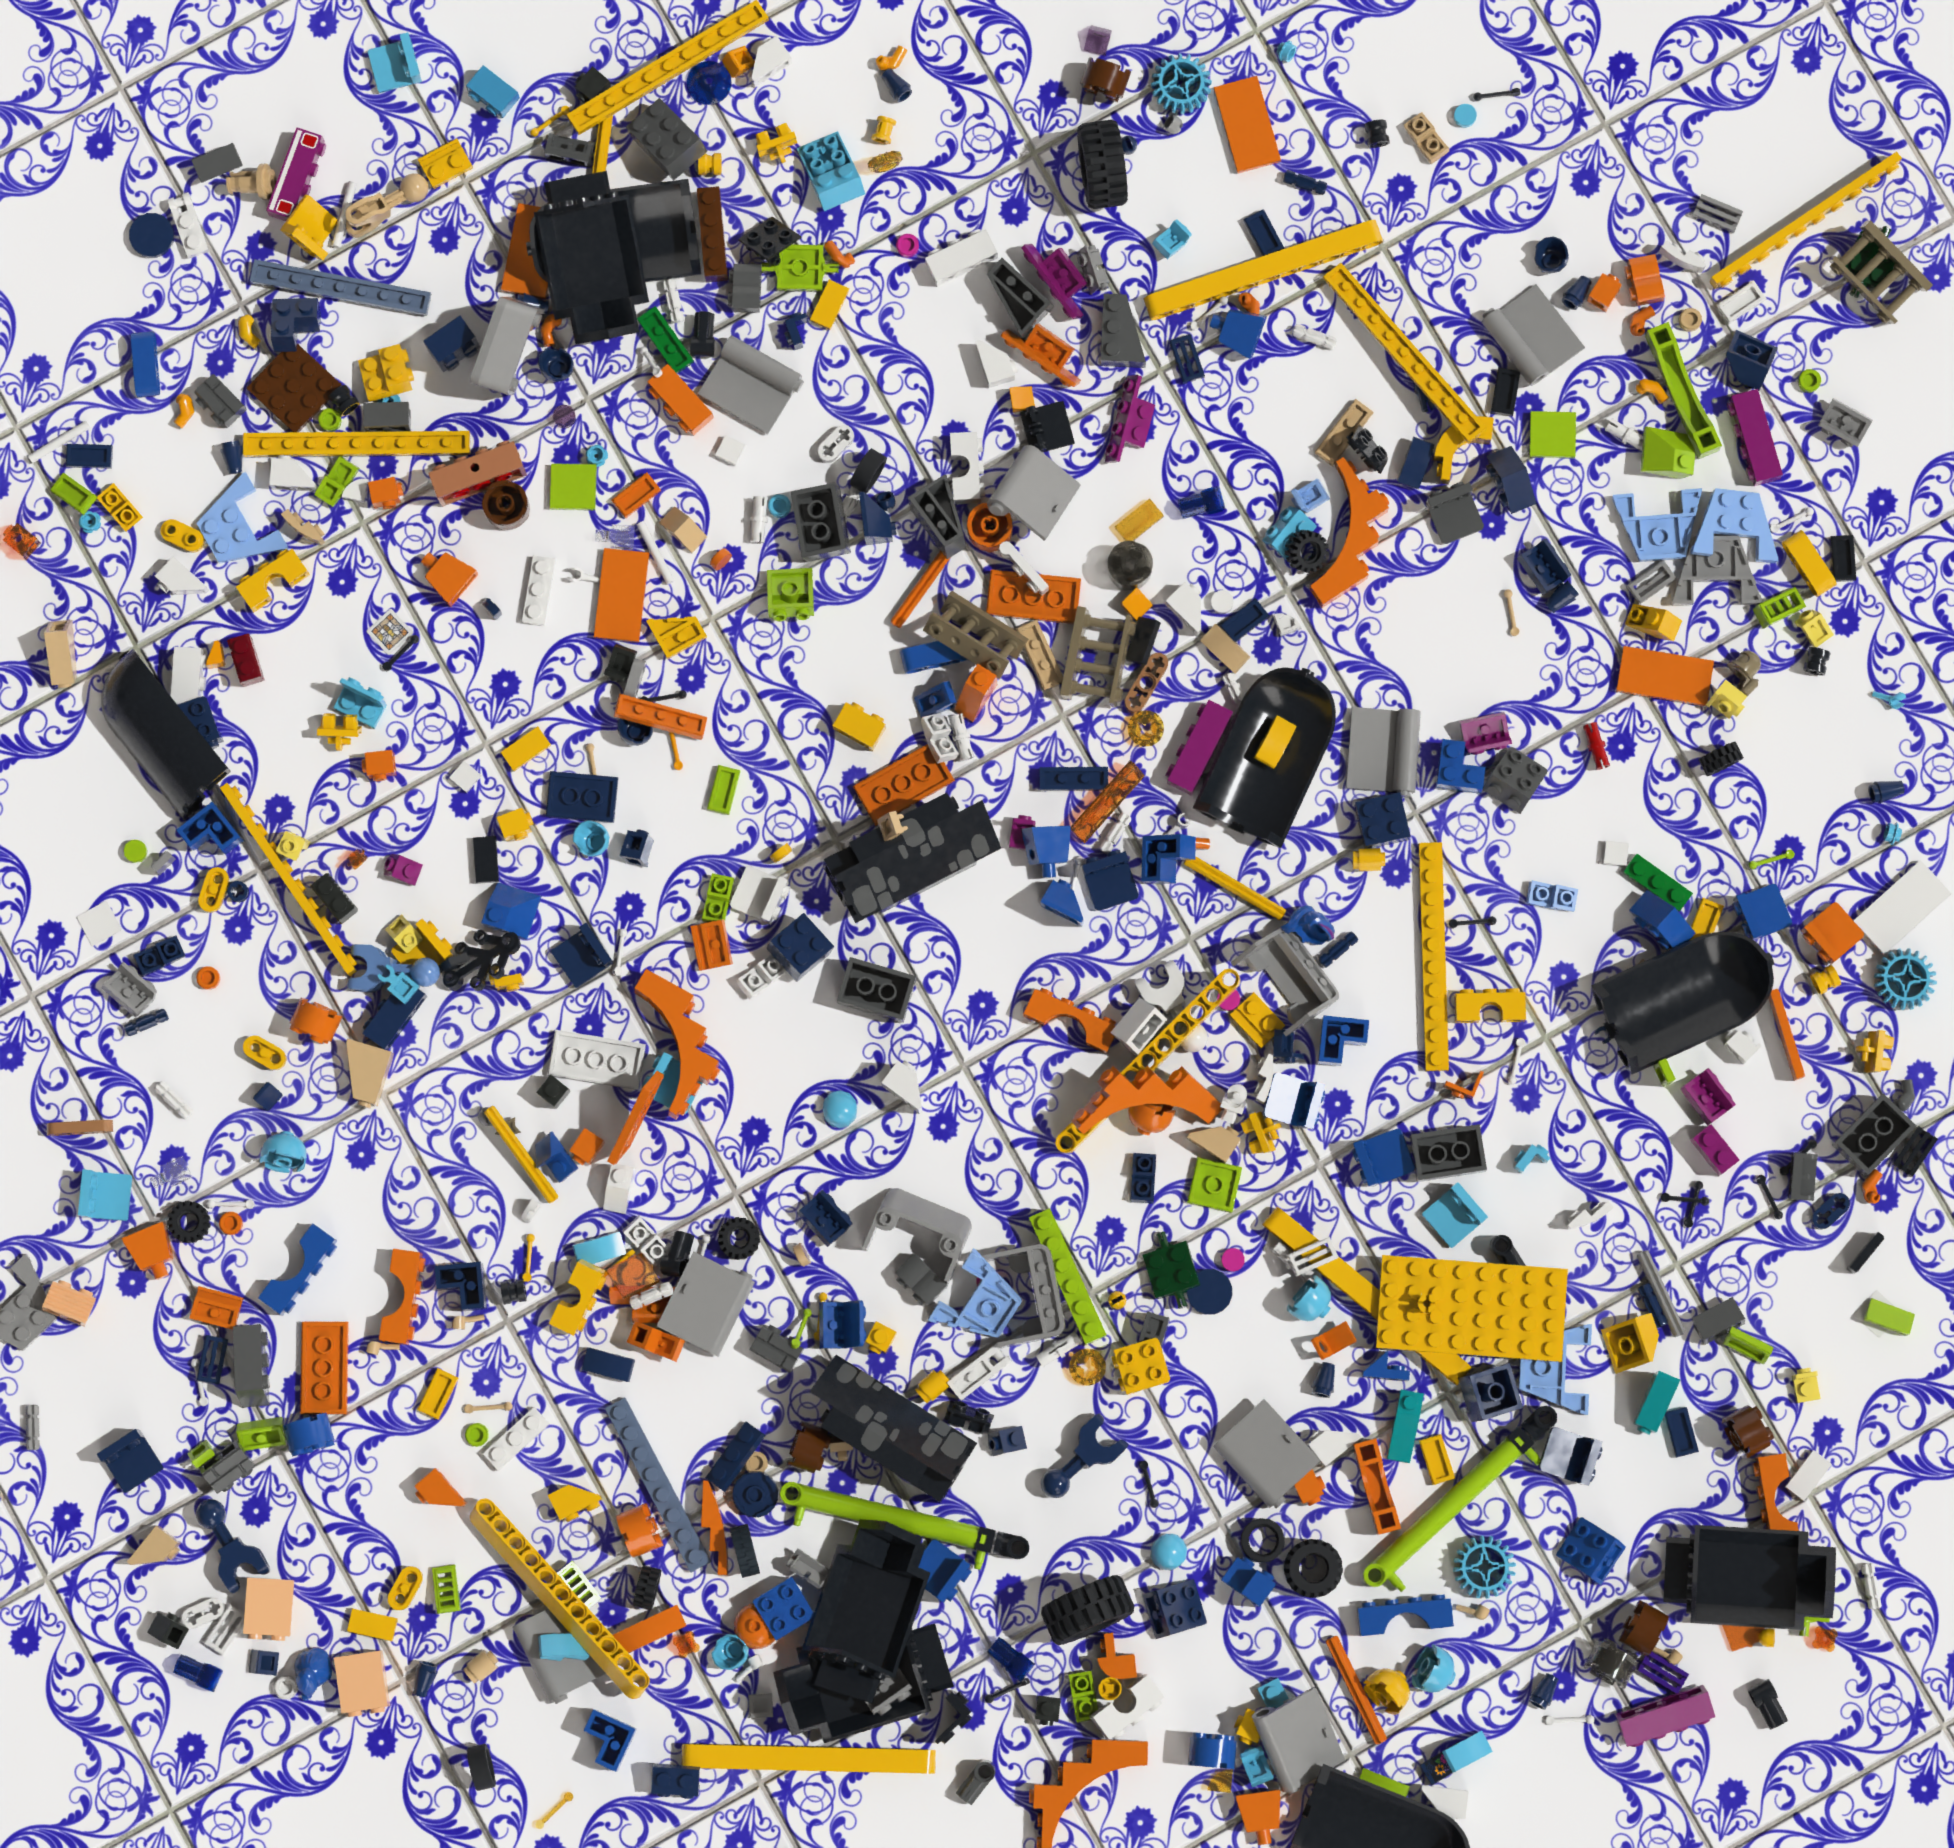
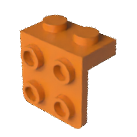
[1801,902,1864,965]

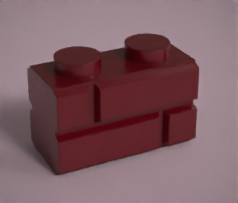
[227,633,265,687]

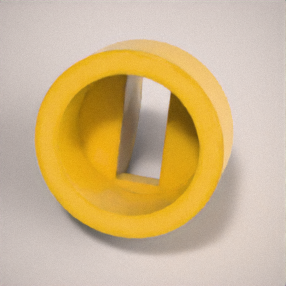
[1108,1291,1127,1310]
[1758,1628,1775,1647]

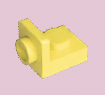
[1795,609,1834,647]
[276,831,311,861]
[384,914,423,953]
[1792,1368,1821,1403]

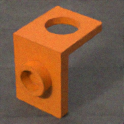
[1443,1071,1484,1099]
[1311,1321,1357,1360]

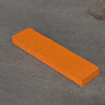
[614,693,707,740]
[1768,989,1805,1081]

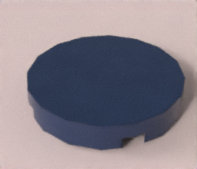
[129,213,174,258]
[1187,1269,1232,1315]
[732,1471,779,1518]

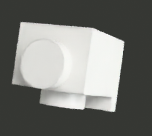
[1724,1028,1762,1064]

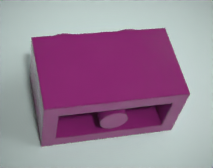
[1690,1124,1740,1176]

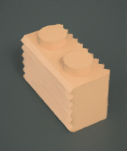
[42,1280,96,1327]

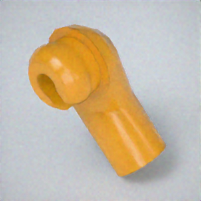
[876,45,907,71]
[1636,379,1669,404]
[173,394,194,428]

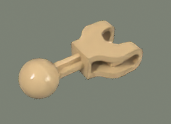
[345,173,429,238]

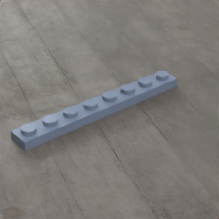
[250,259,432,316]
[605,1398,712,1573]

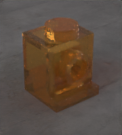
[3,523,41,560]

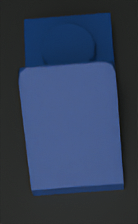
[914,681,957,718]
[535,1131,579,1183]
[1362,1351,1410,1381]

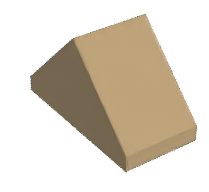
[659,506,707,553]

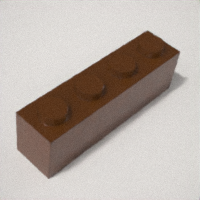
[697,186,729,283]

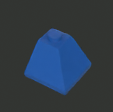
[1040,879,1084,927]
[481,883,542,940]

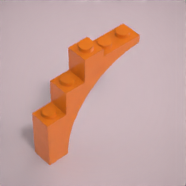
[1310,457,1390,608]
[635,969,721,1120]
[1071,1066,1224,1134]
[1029,1739,1148,1848]

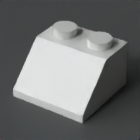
[881,1061,922,1114]

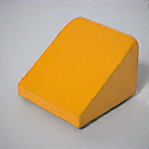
[722,46,755,78]
[1009,386,1035,413]
[1121,587,1153,621]
[206,640,226,669]

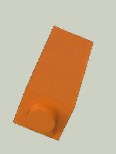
[954,664,998,722]

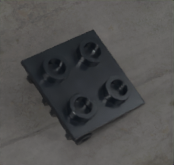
[738,217,802,266]
[1020,401,1075,452]
[1346,424,1388,474]

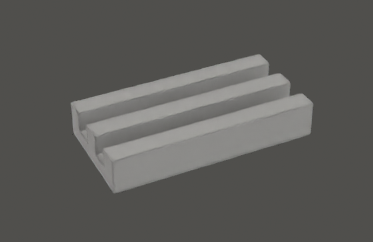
[1692,194,1743,233]
[1626,560,1676,605]

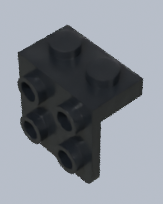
[935,1691,972,1745]

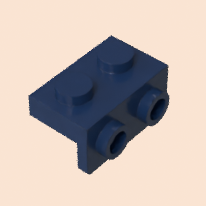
[1517,538,1571,595]
[797,1190,853,1247]
[651,1764,700,1799]

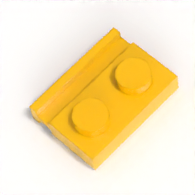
[418,138,473,189]
[1229,992,1285,1049]

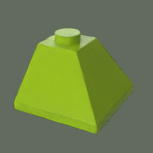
[1640,426,1695,479]

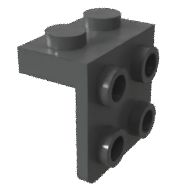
[1426,482,1484,544]
[1483,747,1548,814]

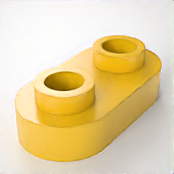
[160,519,205,553]
[198,867,230,913]
[243,1035,287,1070]
[388,1566,423,1610]

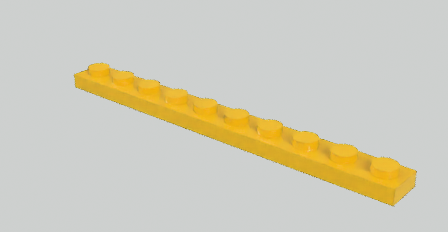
[566,0,769,135]
[1709,151,1902,289]
[1323,263,1487,444]
[243,431,470,457]
[220,783,357,976]
[1419,842,1449,1072]

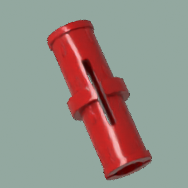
[1583,722,1610,770]

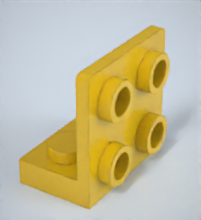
[280,195,338,260]

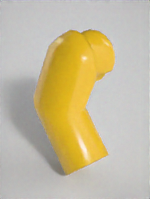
[238,314,261,349]

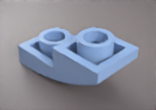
[1526,880,1578,912]

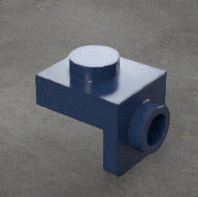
[784,312,808,350]
[1272,1029,1304,1064]
[988,1426,1027,1456]

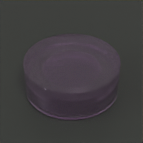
[553,405,576,428]

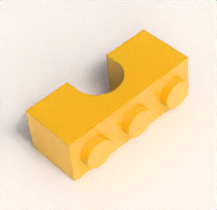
[236,549,310,612]
[1455,988,1526,1023]
[549,1259,607,1336]

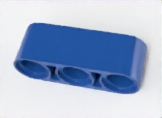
[131,331,160,397]
[900,641,968,674]

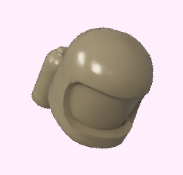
[1727,650,1761,697]

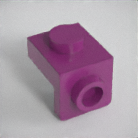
[1009,815,1036,850]
[383,854,423,886]

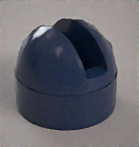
[1121,135,1137,155]
[876,491,896,511]

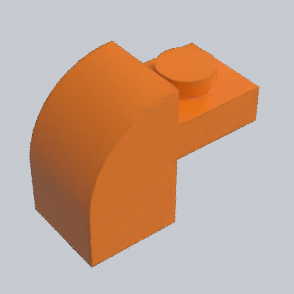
[627,1321,685,1362]
[1097,1633,1137,1679]

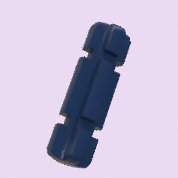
[1283,170,1327,195]
[1318,931,1359,968]
[124,1009,169,1036]
[1638,1283,1667,1328]

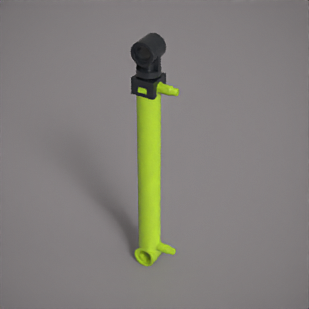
[1362,1406,1557,1592]
[780,1482,1030,1570]

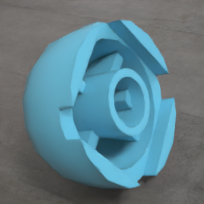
[260,1131,307,1173]
[1287,1275,1331,1322]
[1412,1644,1456,1693]

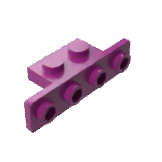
[1021,244,1088,319]
[1105,375,1155,463]

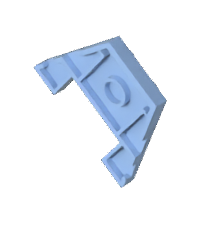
[196,472,289,564]
[1612,488,1702,562]
[1690,488,1778,563]
[928,1248,1022,1338]
[1519,1324,1592,1415]

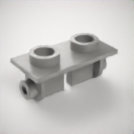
[1077,245,1110,295]
[786,1548,829,1591]

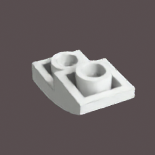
[1659,240,1706,273]
[921,713,959,763]
[736,954,787,1000]
[1254,1054,1274,1105]
[1566,1201,1614,1230]
[622,1215,670,1267]

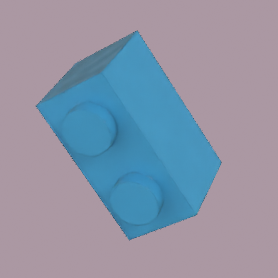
[466,65,520,118]

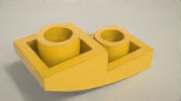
[97,483,143,532]
[1254,715,1297,769]

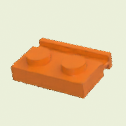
[690,919,733,971]
[189,1286,244,1330]

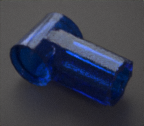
[1178,486,1226,519]
[987,1637,1035,1682]
[173,1654,223,1692]

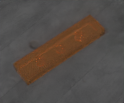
[1071,760,1145,843]

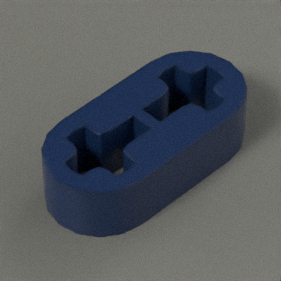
[1811,1193,1850,1230]

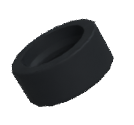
[850,448,887,493]
[1240,1518,1285,1563]
[467,1744,496,1791]

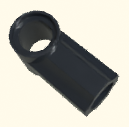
[690,311,715,358]
[660,1230,695,1278]
[1489,1235,1526,1266]
[1748,1679,1788,1730]

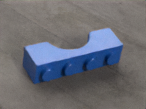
[258,1223,337,1315]
[1357,1594,1454,1636]

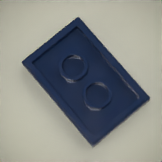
[546,771,619,823]

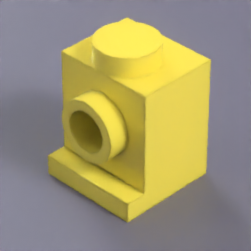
[1706,680,1747,719]

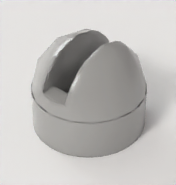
[1163,114,1183,134]
[478,1107,492,1126]

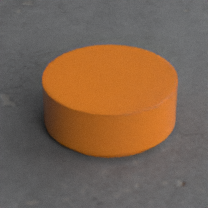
[710,548,732,571]
[196,966,220,990]
[219,1212,243,1235]

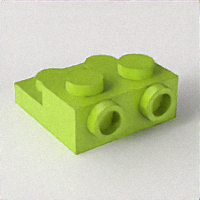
[767,568,814,622]

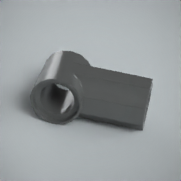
[956,1760,996,1805]

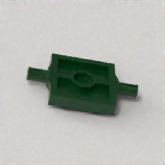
[1845,226,1902,298]
[1143,1232,1201,1309]

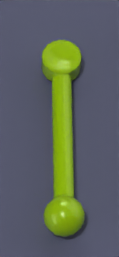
[1748,850,1795,870]
[791,1308,812,1349]

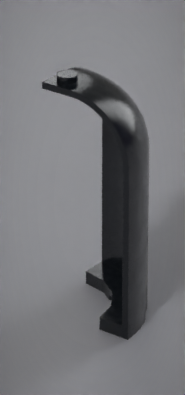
[526,179,701,282]
[101,649,231,821]
[1193,668,1336,848]
[1591,932,1774,1075]
[1290,1764,1470,1848]

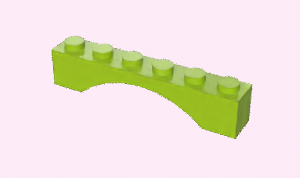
[1645,322,1722,460]
[1029,1208,1107,1346]

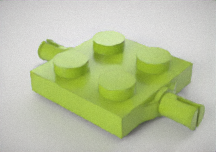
[762,244,839,291]

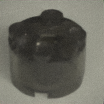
[1107,541,1153,590]
[1584,1638,1638,1689]

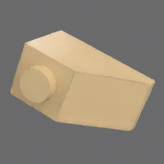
[1187,1126,1241,1164]
[127,1525,181,1565]

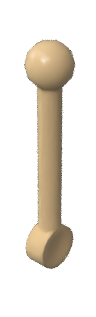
[1504,589,1520,636]
[586,743,597,775]
[464,1402,513,1414]

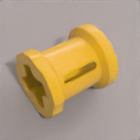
[871,116,896,144]

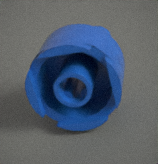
[282,1413,335,1457]
[1188,1733,1237,1769]

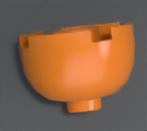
[1128,1104,1176,1135]
[734,1603,775,1649]

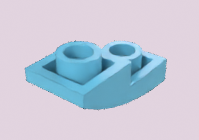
[572,1232,626,1264]
[538,1634,590,1661]
[1442,1731,1493,1773]

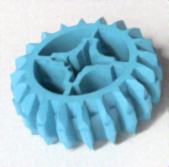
[1151,53,1212,115]
[1874,948,1937,1010]
[1453,1535,1516,1599]

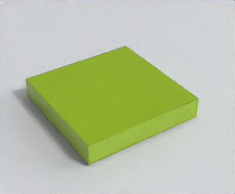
[1529,411,1576,458]
[550,464,597,511]
[1187,1157,1242,1213]

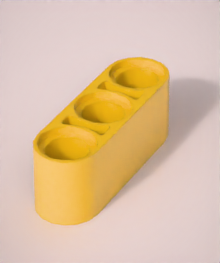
[1781,530,1837,597]

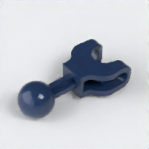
[1041,1413,1129,1498]
[196,1499,270,1594]

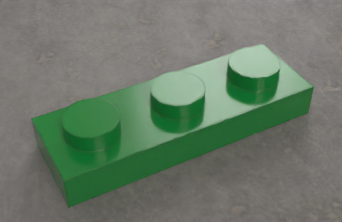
[637,306,694,374]
[1623,854,1693,912]

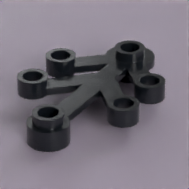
[443,930,521,991]

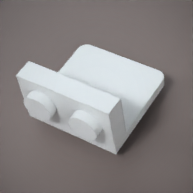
[730,866,791,925]

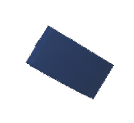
[1397,436,1435,490]
[133,936,186,977]
[1130,1153,1156,1204]
[582,1347,635,1382]

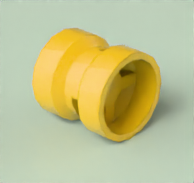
[698,153,722,175]
[1810,965,1841,995]
[1098,1677,1122,1700]

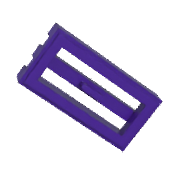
[1637,1652,1689,1693]

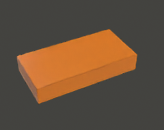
[612,472,661,518]

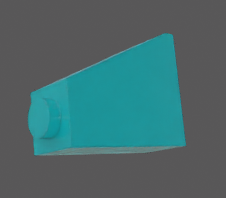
[1633,1371,1680,1435]

